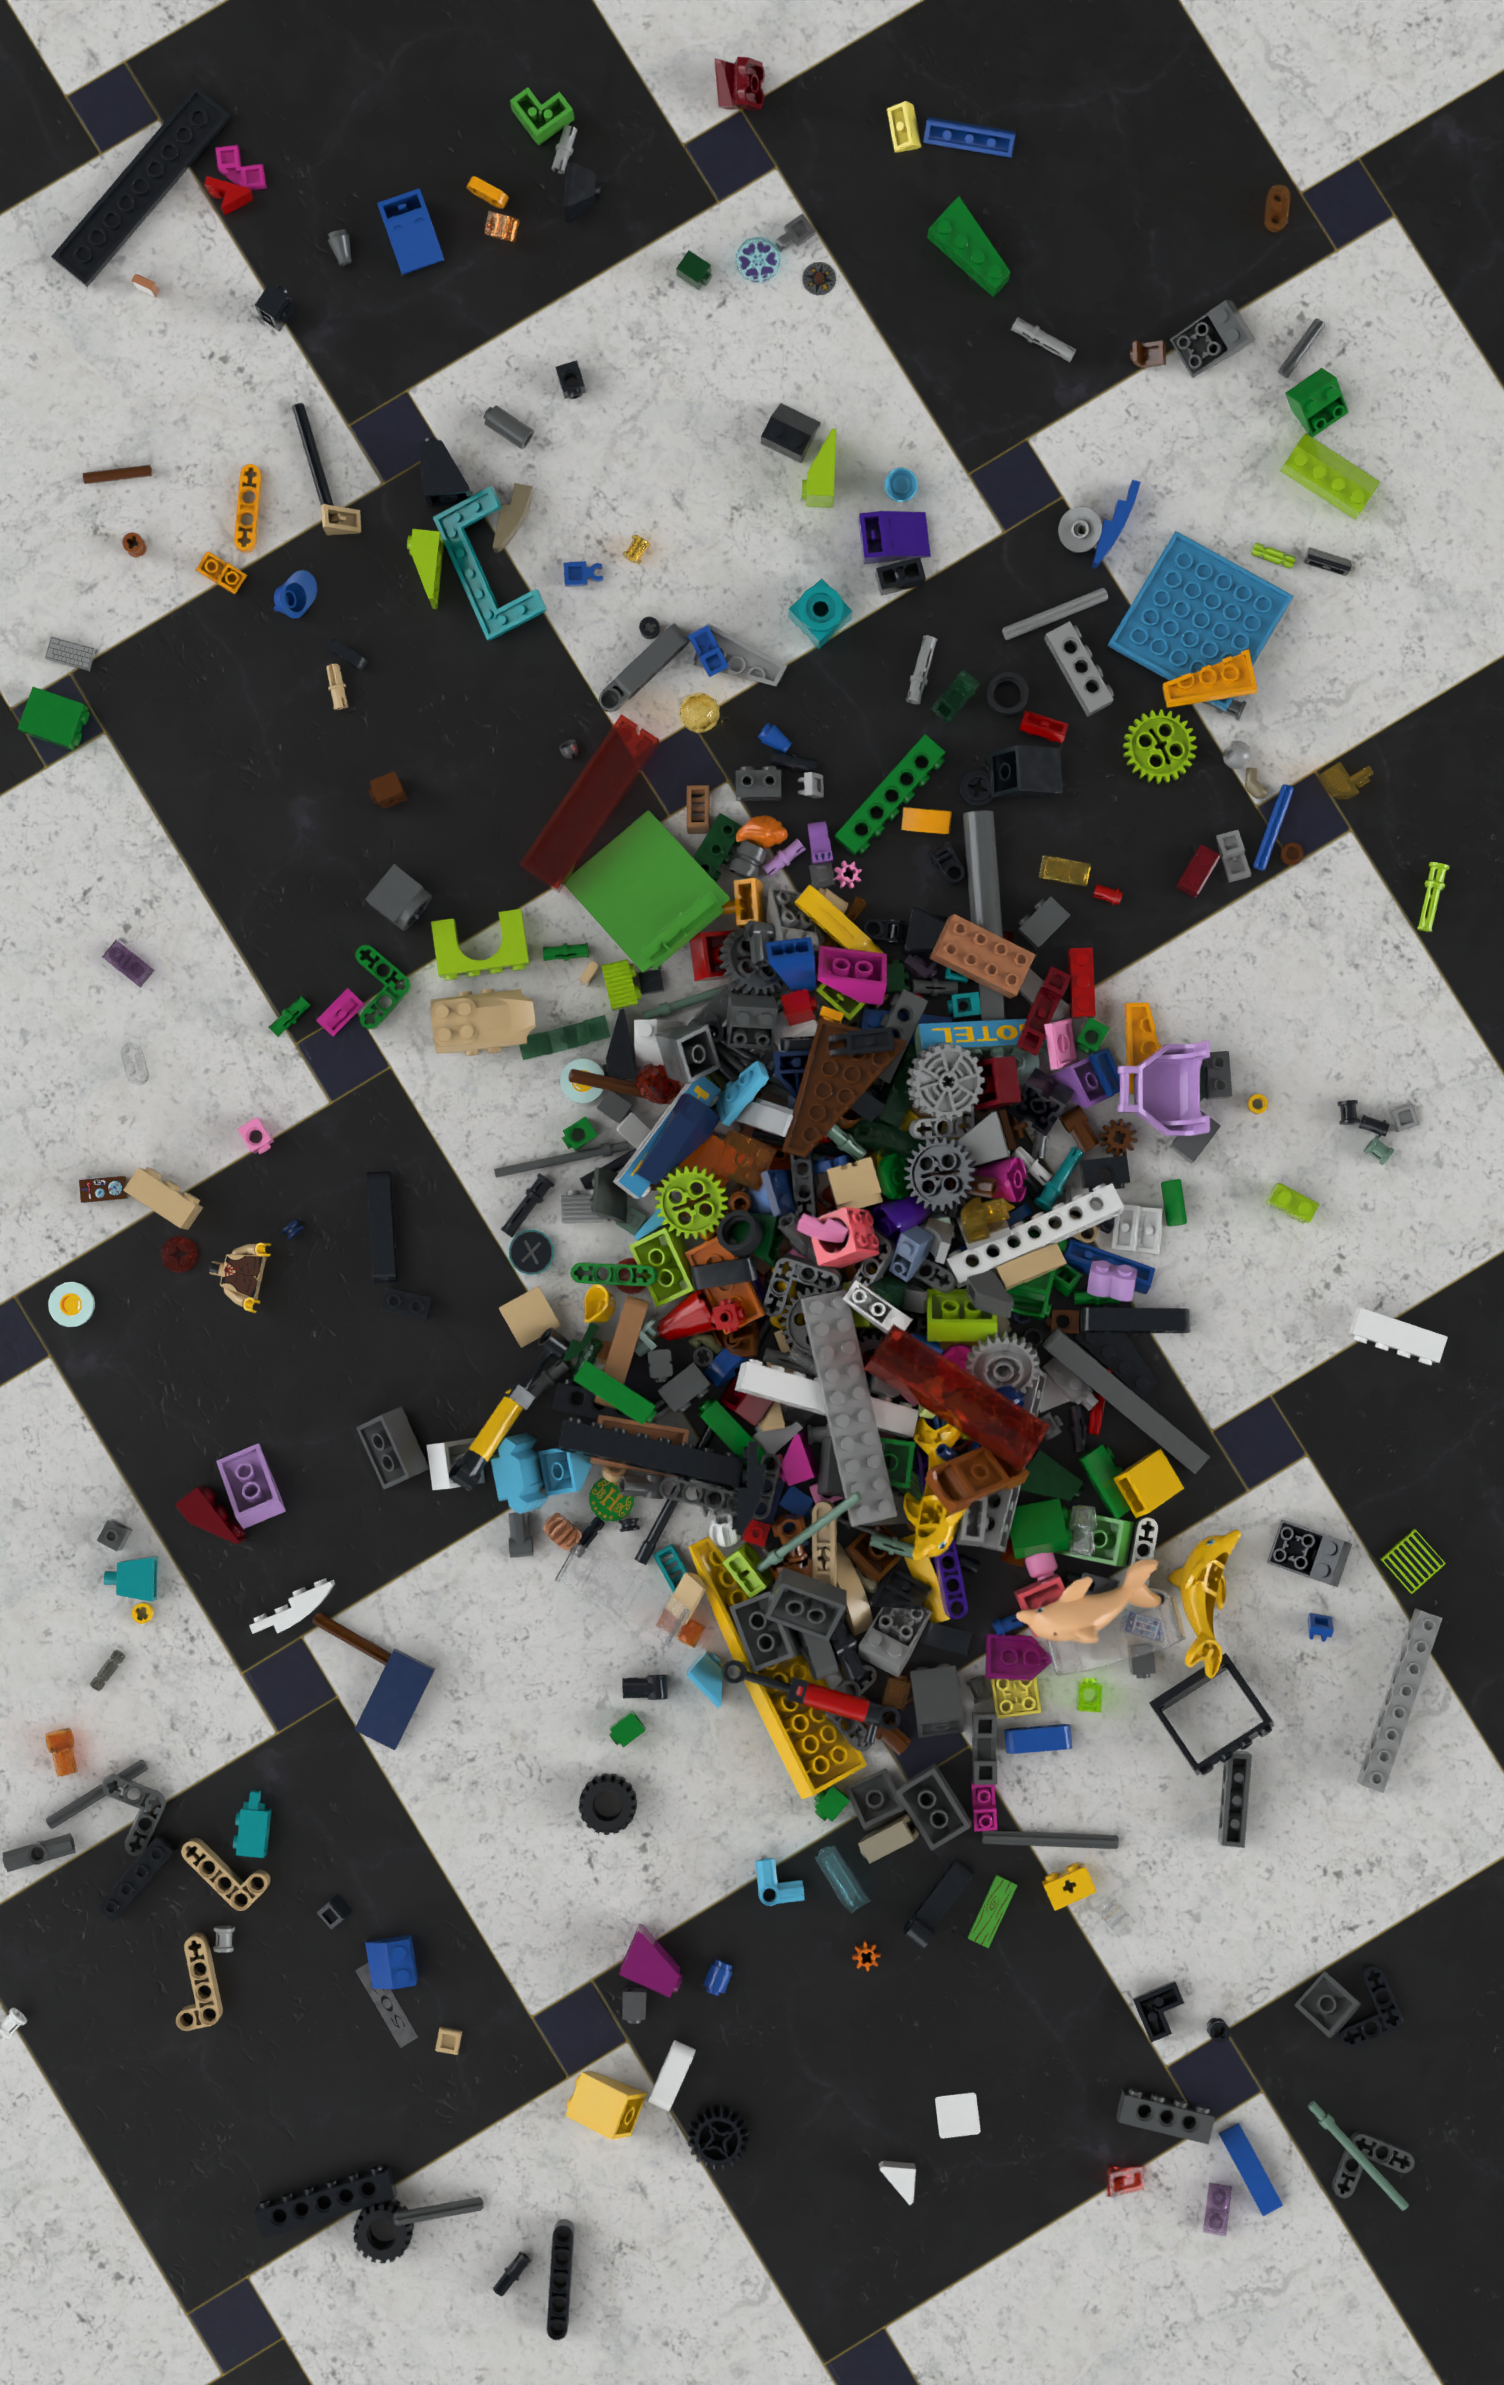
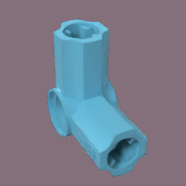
[755,1858,805,1906]

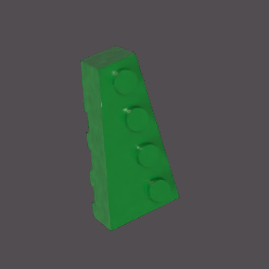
[927,196,1010,297]

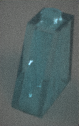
[815,1845,871,1913]

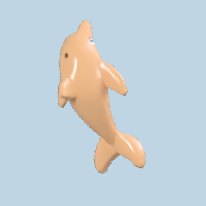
[1016,1559,1162,1643]

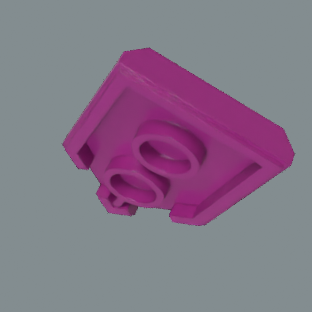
[985,1634,1055,1681]

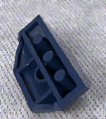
[773,1050,810,1098]

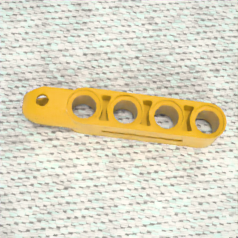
[794,885,884,954]

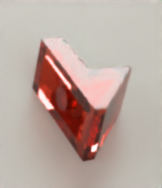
[1107,2165,1144,2197]

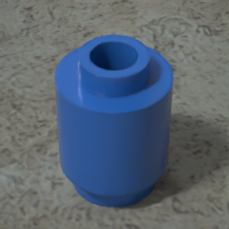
[703,1959,733,1996]

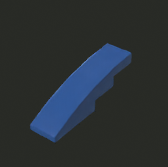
[1092,480,1141,569]

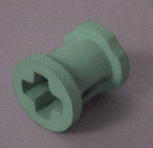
[1364,1136,1394,1165]

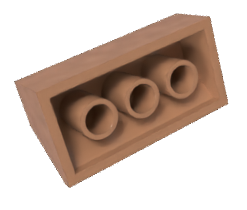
[589,1415,689,1478]

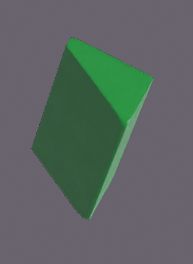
[1161,1179,1187,1227]

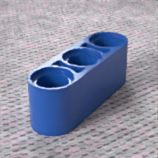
[1004,1724,1072,1754]

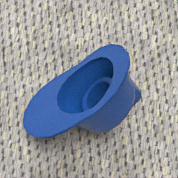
[273,570,318,619]

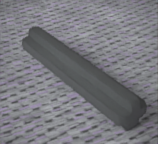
[1278,318,1325,378]

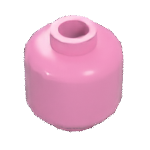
[1024,1552,1058,1581]

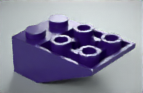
[858,511,931,565]

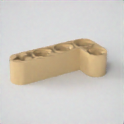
[181,1838,271,1911]
[176,1932,223,2031]

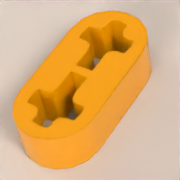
[467,176,509,209]

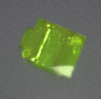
[1076,1678,1102,1713]

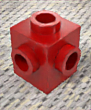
[711,1298,746,1333]

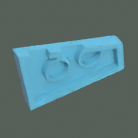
[716,1061,769,1126]

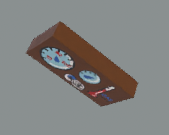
[79,1176,128,1203]

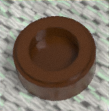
[1280,842,1304,866]

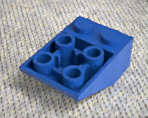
[377,188,444,275]

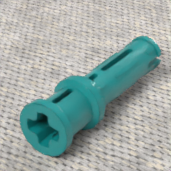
[1034,1147,1084,1212]

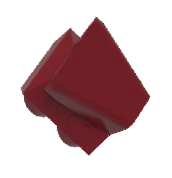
[715,57,765,111]

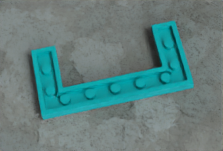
[433,486,547,641]

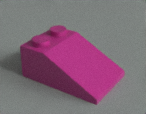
[818,946,887,1005]

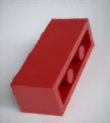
[1067,948,1096,1019]

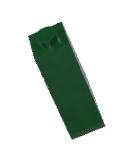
[728,1210,784,1267]
[1020,1449,1084,1501]

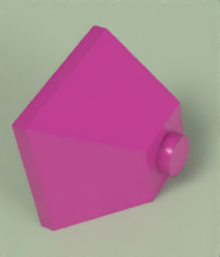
[779,1430,819,1486]

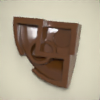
[712,1319,760,1357]

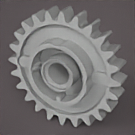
[965,1332,1040,1401]

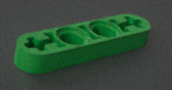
[570,1262,658,1286]

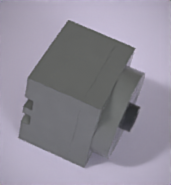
[365,864,432,931]

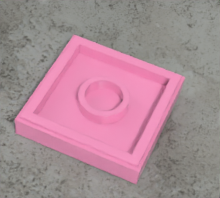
[1044,1018,1078,1070]

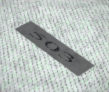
[355,1963,418,2048]

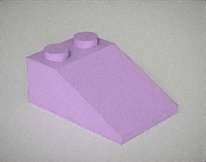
[216,1443,286,1529]

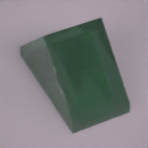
[867,1275,907,1312]

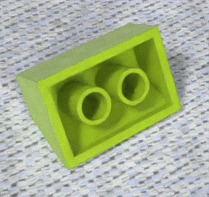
[628,1226,695,1307]
[927,1289,997,1342]

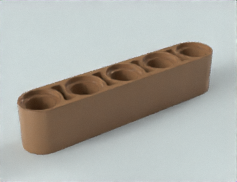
[594,1295,649,1409]

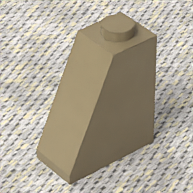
[858,1810,920,1864]

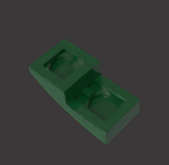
[563,1322,600,1362]

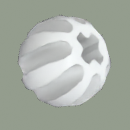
[709,1513,742,1547]

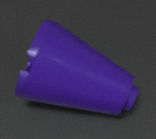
[870,1196,933,1247]

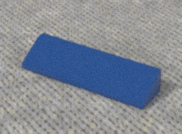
[923,117,1016,157]
[1064,1239,1156,1294]

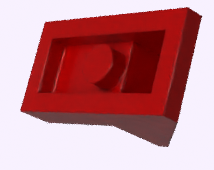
[204,176,253,215]

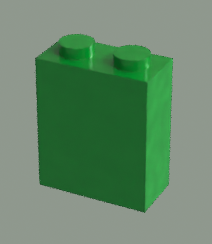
[18,687,89,751]
[1010,1499,1072,1559]

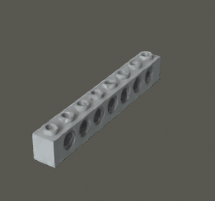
[979,1370,1048,1552]
[1356,1608,1442,1793]

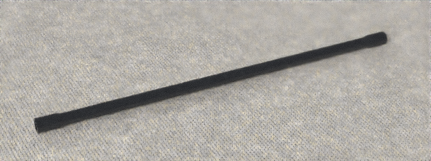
[634,1289,780,1565]

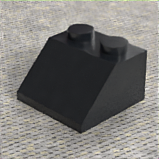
[761,403,821,463]

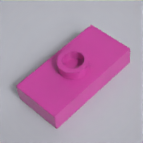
[316,988,365,1036]

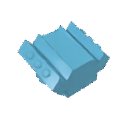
[491,1433,548,1514]

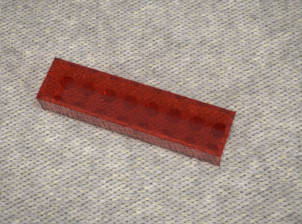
[519,714,660,893]
[864,1324,1050,1470]

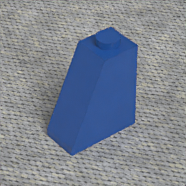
[766,937,816,992]

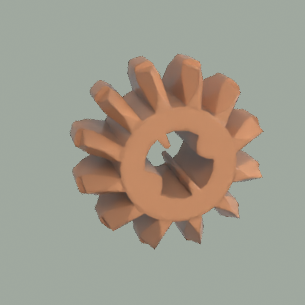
[543,1513,582,1551]

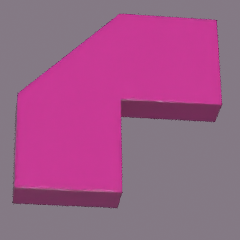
[216,145,267,191]

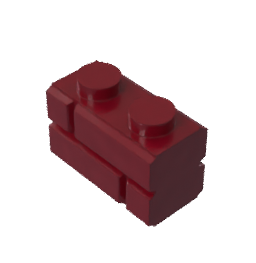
[1176,845,1221,898]

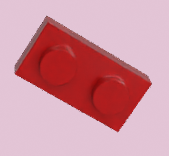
[1019,710,1068,743]

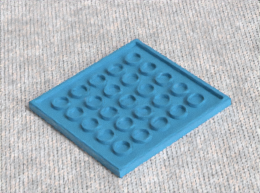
[1108,531,1294,712]

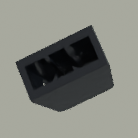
[1066,1571,1120,1595]

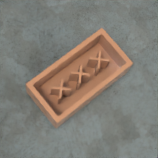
[929,914,1035,999]

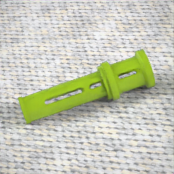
[1417,862,1449,932]

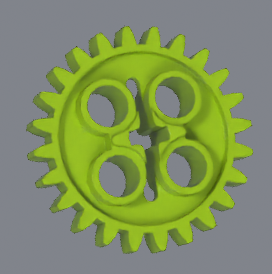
[1123,709,1197,784]
[654,1165,729,1239]

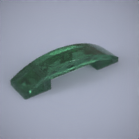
[519,1015,611,1060]

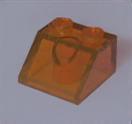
[710,1130,777,1191]

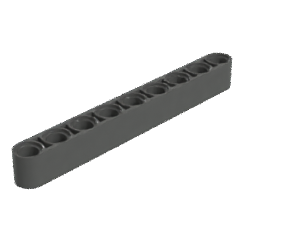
[1042,1328,1210,1474]

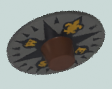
[802,262,836,295]

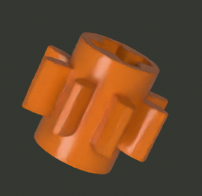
[852,1941,881,1971]

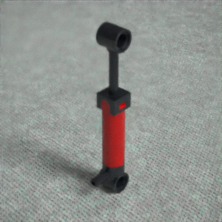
[721,1660,901,1745]

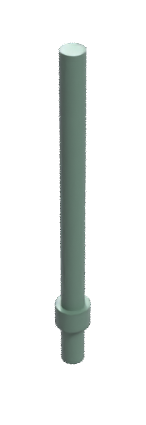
[642,972,767,1020]
[756,1492,862,1573]
[1307,2101,1409,2211]

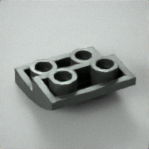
[590,1167,628,1223]

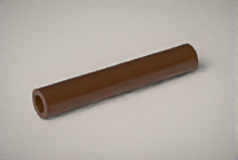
[83,465,152,484]

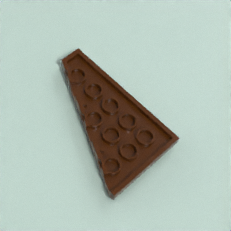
[782,1018,907,1158]

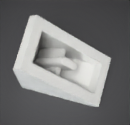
[879,2161,916,2205]

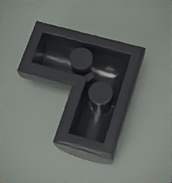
[1132,1981,1184,2043]

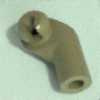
[689,1333,723,1354]

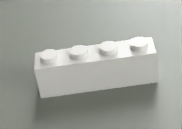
[1348,1308,1448,1366]

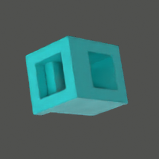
[947,992,981,1018]

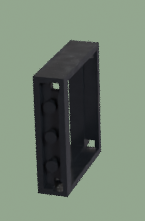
[1149,1653,1274,1776]

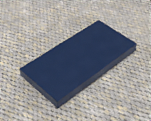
[354,1648,435,1750]

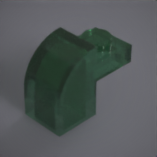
[931,669,981,724]

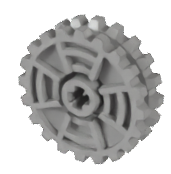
[907,1043,984,1119]

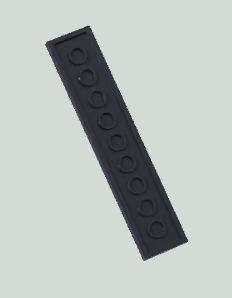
[51,86,231,287]

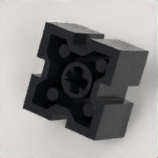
[1008,1067,1074,1136]

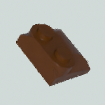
[845,1525,903,1582]

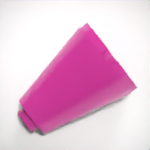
[973,1157,1027,1202]

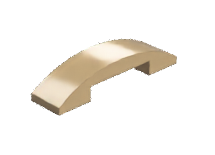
[820,1542,873,1636]

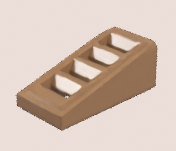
[687,785,710,834]

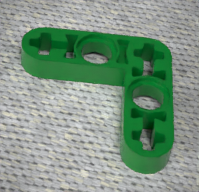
[355,945,411,1030]

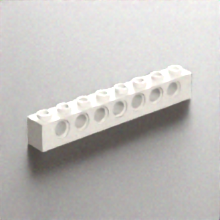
[946,1183,1125,1288]

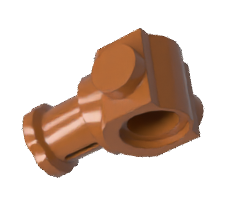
[771,1514,807,1562]

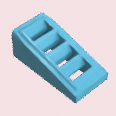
[634,1209,665,1241]

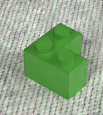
[510,87,574,146]

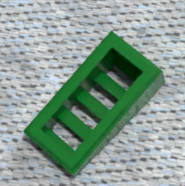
[1052,1264,1083,1297]

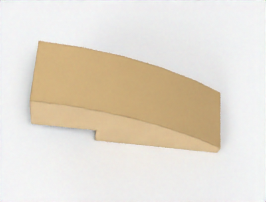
[995,1243,1067,1291]

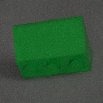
[1077,1444,1130,1519]

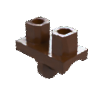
[998,1109,1028,1151]

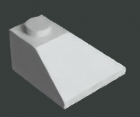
[634,1019,680,1068]

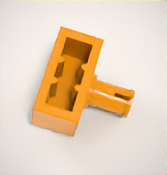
[719,878,766,929]

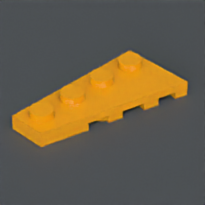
[1162,649,1257,708]
[1124,1003,1161,1094]

